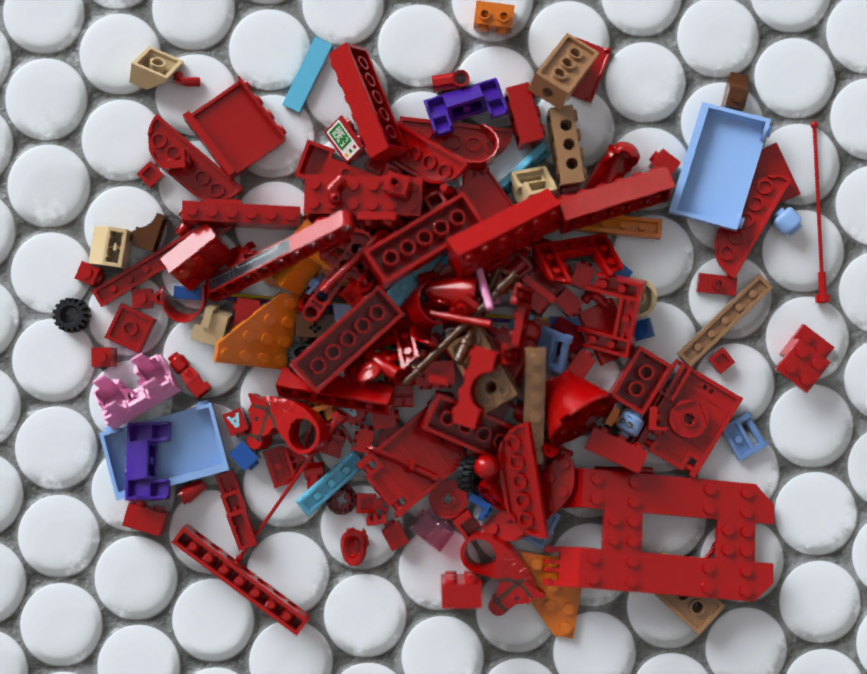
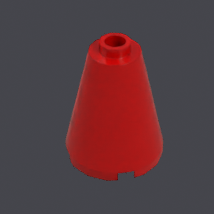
[425,275,478,307]

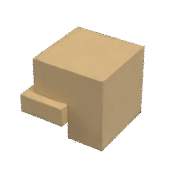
[509,165,558,203]
[190,303,234,346]

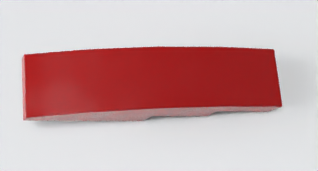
[215,468,258,551]

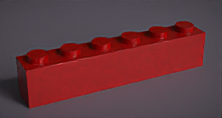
[181,200,300,230]
[275,367,396,416]

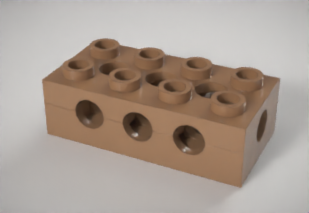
[527,33,600,110]
[546,104,587,191]
[447,326,522,414]
[654,550,725,635]

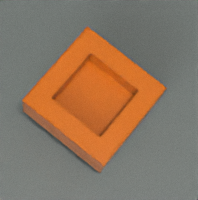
[602,406,621,427]

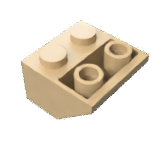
[88,226,132,269]

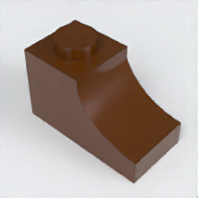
[721,72,749,112]
[130,213,168,253]

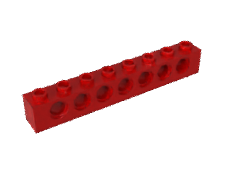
[171,524,311,636]

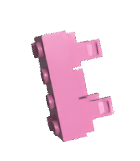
[92,353,181,430]

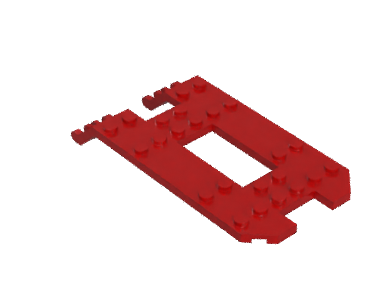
[542,468,774,602]

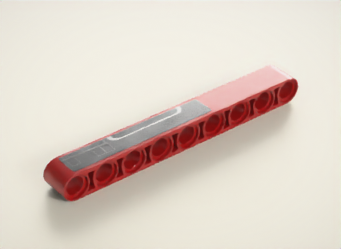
[206,210,355,302]

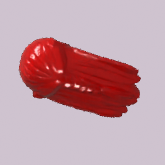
[584,142,640,190]

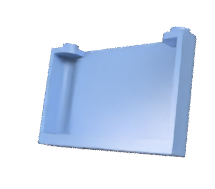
[669,102,773,232]
[99,400,231,500]

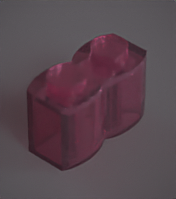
[409,508,454,552]

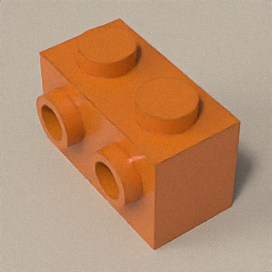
[473,1,515,35]

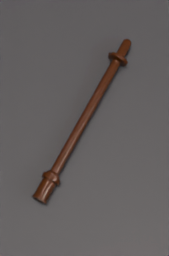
[452,254,509,365]
[402,270,520,386]

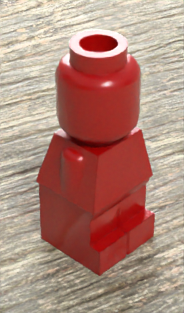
[168,352,212,401]

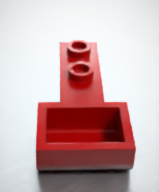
[294,140,377,181]

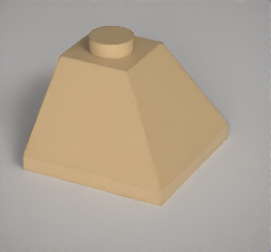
[129,46,184,90]

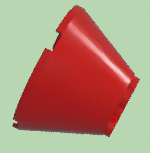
[544,369,617,445]

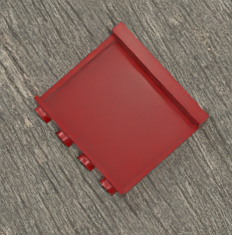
[183,76,287,181]

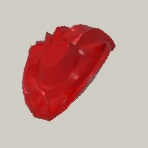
[340,527,369,566]

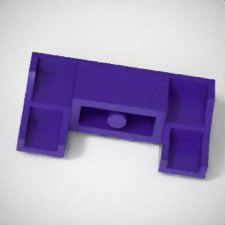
[423,78,509,137]
[125,421,172,502]

